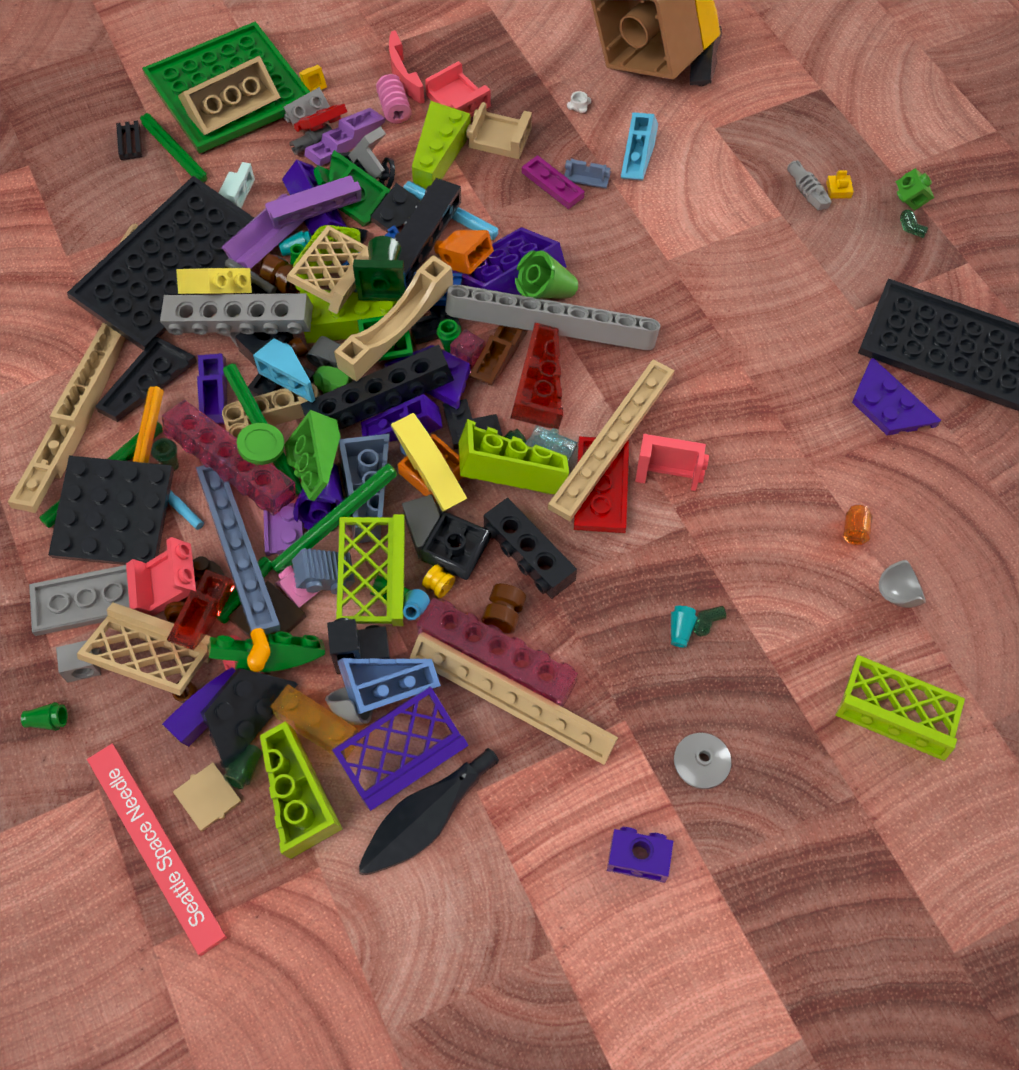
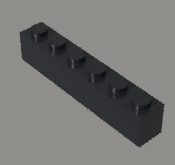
[394,178,461,288]

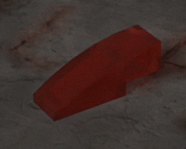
[167,570,235,650]

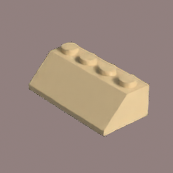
[178,56,281,135]

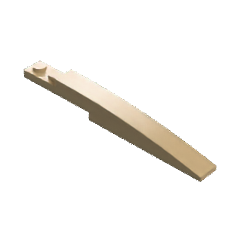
[8,323,125,513]

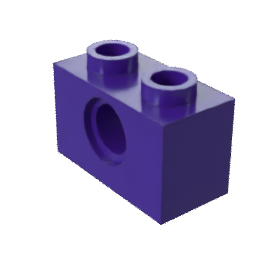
[606,827,673,883]

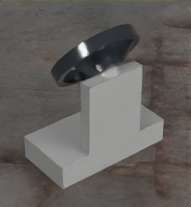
[348,126,395,189]

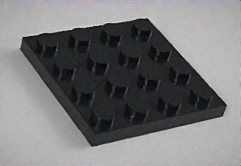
[48,455,174,565]

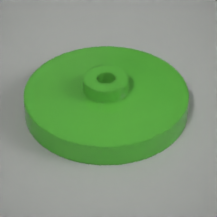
[237,423,284,465]

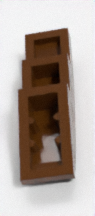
[469,325,528,386]

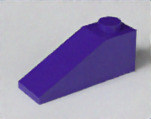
[361,394,443,442]

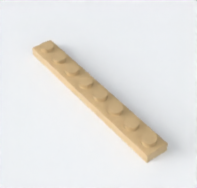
[548,359,675,521]
[410,632,618,765]

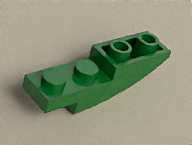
[208,632,325,672]

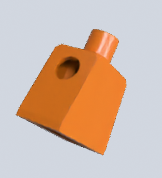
[434,230,494,274]

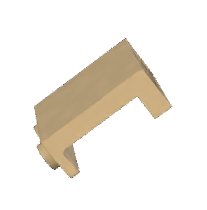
[466,102,532,159]

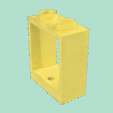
[177,268,252,294]

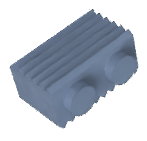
[292,548,355,594]

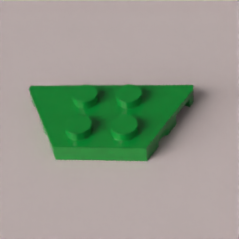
[328,150,390,227]

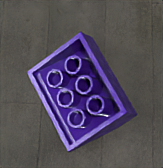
[452,227,567,296]

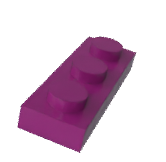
[522,155,585,209]

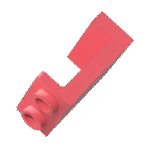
[425,61,491,118]
[635,434,709,491]
[126,537,196,616]

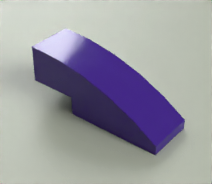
[197,353,227,426]
[162,667,236,747]

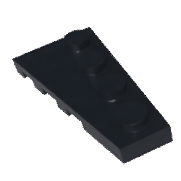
[95,337,197,422]

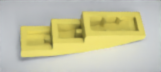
[391,413,467,512]

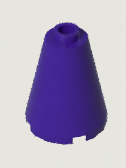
[293,463,344,530]

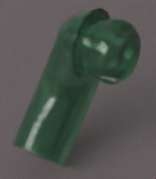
[900,209,929,238]
[693,606,726,636]

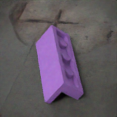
[265,176,361,229]
[222,194,306,269]

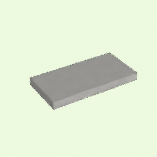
[29,565,130,636]

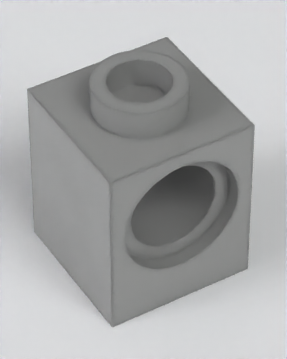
[56,640,102,683]

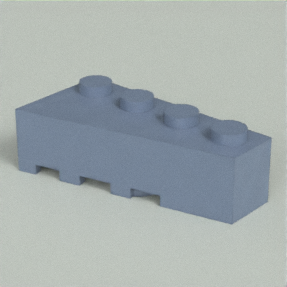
[338,434,390,543]

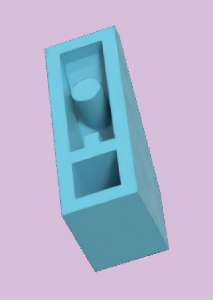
[621,112,658,181]
[253,338,315,402]

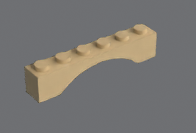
[334,255,453,382]

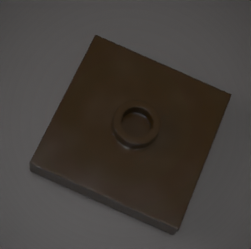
[228,580,306,639]

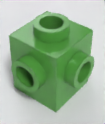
[896,168,935,211]

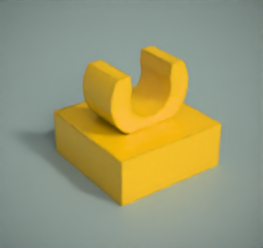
[299,65,327,92]
[826,170,854,199]

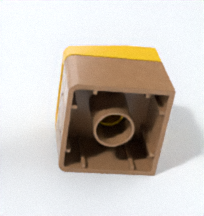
[591,0,720,80]

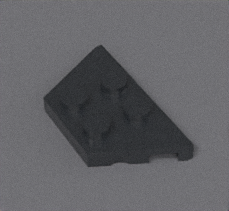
[200,668,298,770]

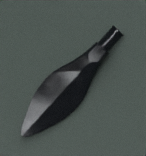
[359,748,499,875]

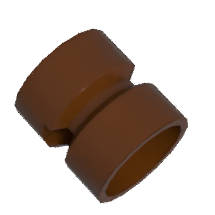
[260,255,299,294]
[481,583,526,634]

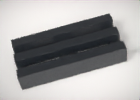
[116,120,143,160]

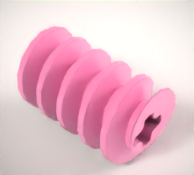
[376,74,411,123]

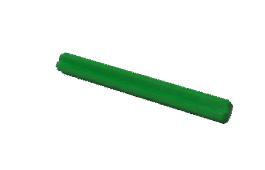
[140,113,208,182]

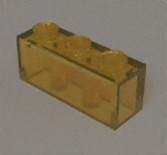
[271,684,361,760]

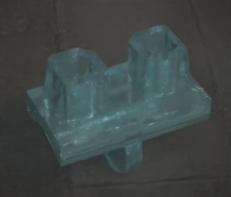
[525,425,577,462]

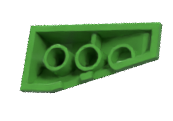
[284,410,340,501]

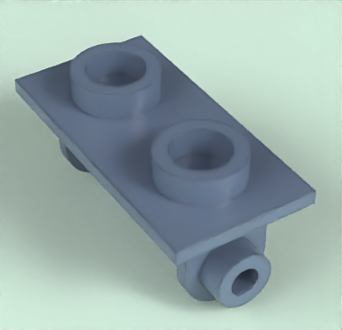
[564,158,611,189]

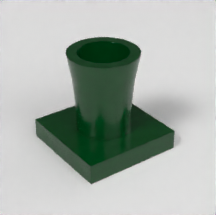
[353,236,407,301]

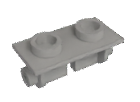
[283,87,330,126]

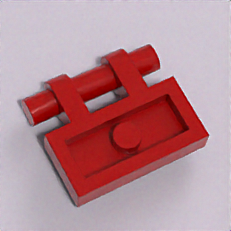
[294,103,348,132]

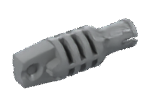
[787,160,832,210]

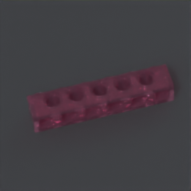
[162,400,296,516]
[417,597,578,707]

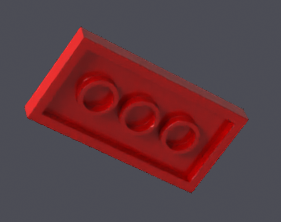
[573,436,629,533]

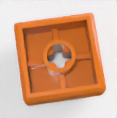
[398,434,463,502]

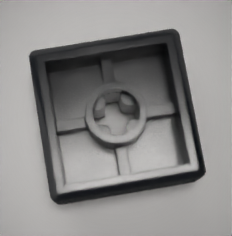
[420,511,490,580]

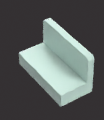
[219,162,255,208]

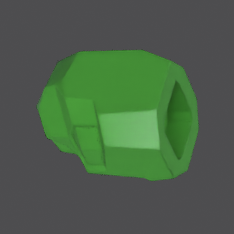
[313,366,353,394]

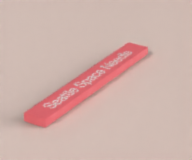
[87,743,227,956]

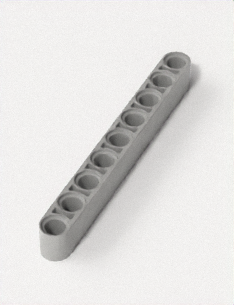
[445,285,660,350]

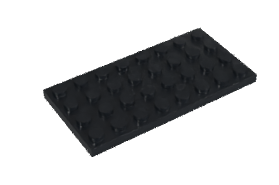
[67,176,254,351]
[858,278,1019,411]

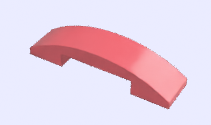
[389,30,425,104]

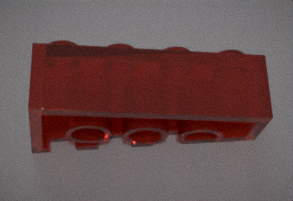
[511,322,563,430]

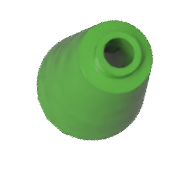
[515,250,578,299]

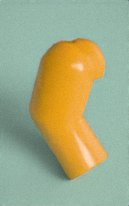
[247,628,271,672]

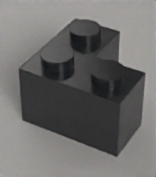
[327,618,391,674]

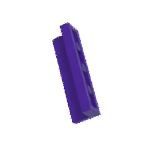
[282,159,347,236]

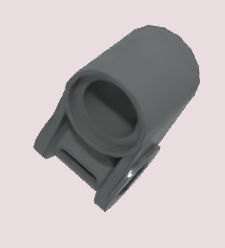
[306,336,341,368]

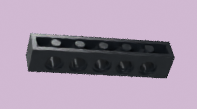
[301,344,454,430]

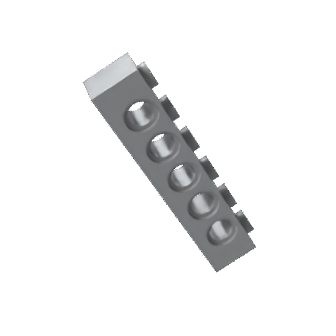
[160,293,313,335]

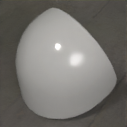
[879,560,926,608]
[325,687,373,725]

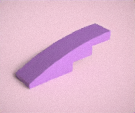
[304,108,385,166]

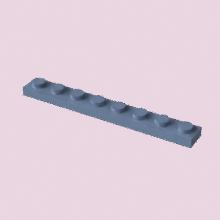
[196,461,280,635]

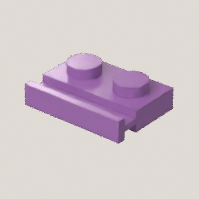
[263,503,304,557]

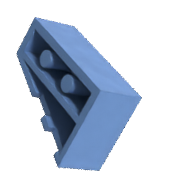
[337,658,441,714]

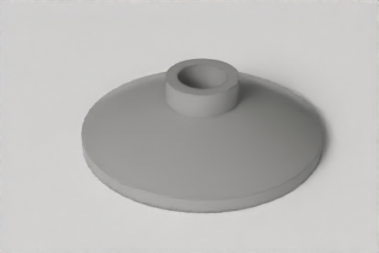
[674,733,731,789]

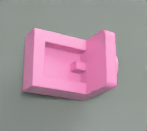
[275,565,320,607]

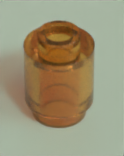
[843,505,873,546]

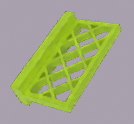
[336,514,405,626]
[835,655,965,761]

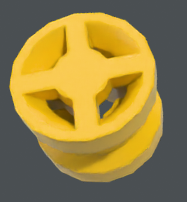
[422,564,455,598]

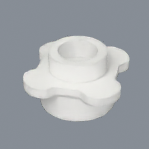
[567,91,591,113]

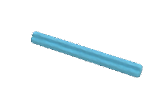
[403,181,498,240]

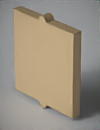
[173,763,242,832]

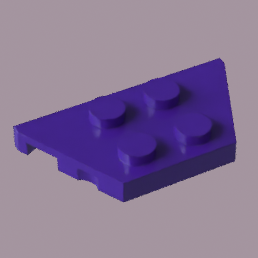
[384,345,471,409]
[852,358,941,435]

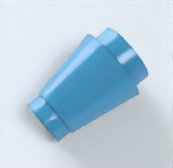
[403,589,430,620]

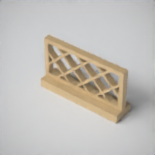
[286,225,369,314]
[77,602,211,695]

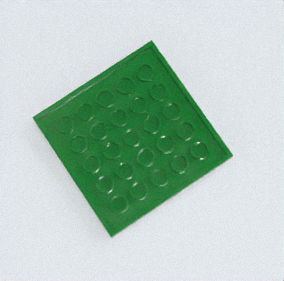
[142,21,310,154]

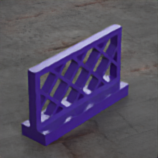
[331,686,469,811]

